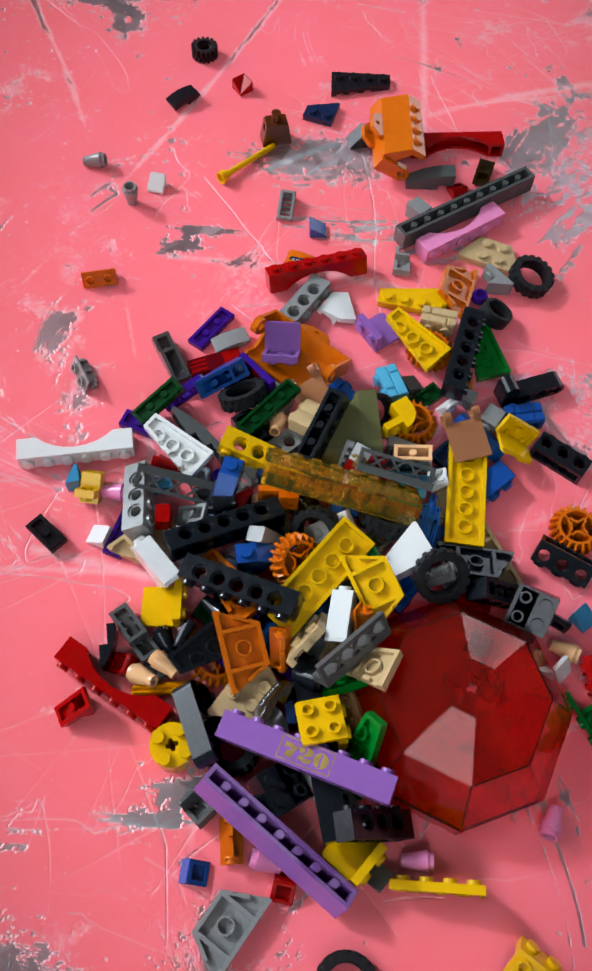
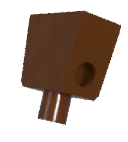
[260,109,291,147]

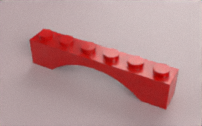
[411,131,505,158]
[265,248,367,294]
[54,636,174,733]

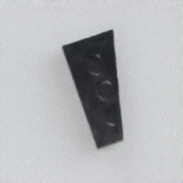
[331,72,390,97]

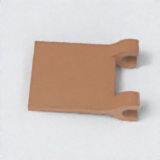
[290,363,329,405]
[440,405,492,464]

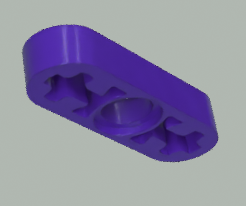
[165,374,204,412]

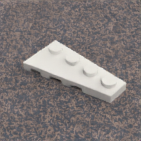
[143,413,214,476]

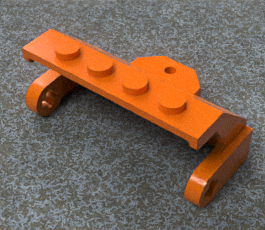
[361,94,426,181]
[244,309,352,386]

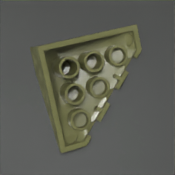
[318,389,383,468]

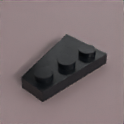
[166,619,223,675]

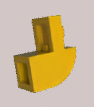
[381,396,416,438]
[74,470,106,505]

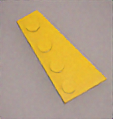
[377,288,447,314]
[386,306,451,373]
[389,875,487,899]

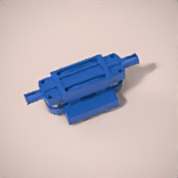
[407,494,444,564]

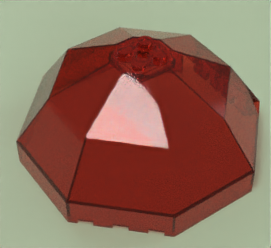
[355,599,573,835]

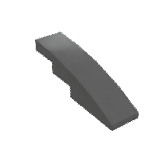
[171,406,224,465]
[108,602,168,683]

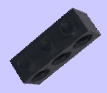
[530,431,592,486]
[530,534,592,589]
[466,576,519,609]

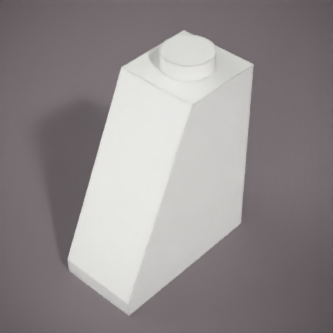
[386,521,432,581]
[130,535,179,588]
[324,586,357,643]

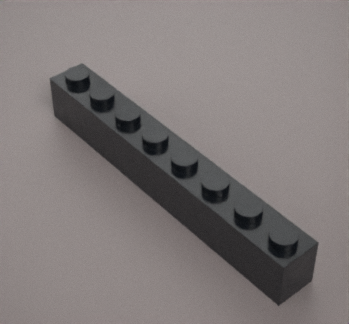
[291,654,349,845]

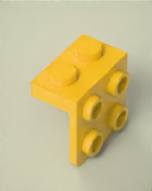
[495,413,540,465]
[141,580,188,627]
[295,694,352,749]
[322,842,388,888]
[502,936,563,971]

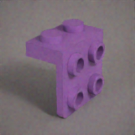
[355,313,400,352]
[262,321,301,366]

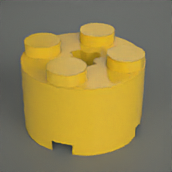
[149,722,192,772]

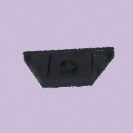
[436,541,514,580]

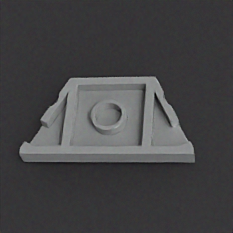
[192,889,272,971]

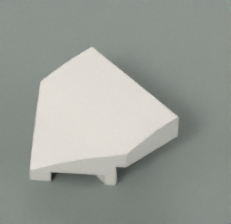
[317,292,356,325]

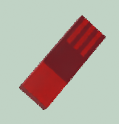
[187,347,240,378]

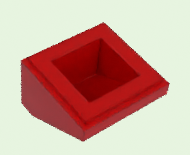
[446,182,468,199]
[108,652,140,678]
[270,872,297,906]

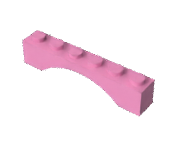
[414,201,505,263]

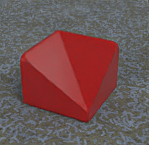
[232,73,253,96]
[155,504,172,530]

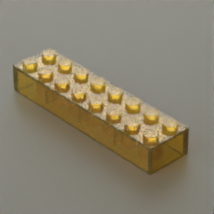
[261,447,423,526]

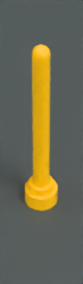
[216,143,276,184]

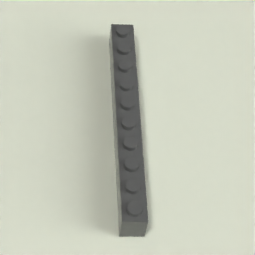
[393,166,535,250]

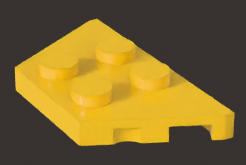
[339,555,405,622]

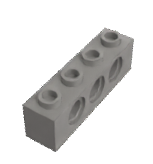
[280,273,331,324]
[242,427,304,488]
[121,460,156,540]

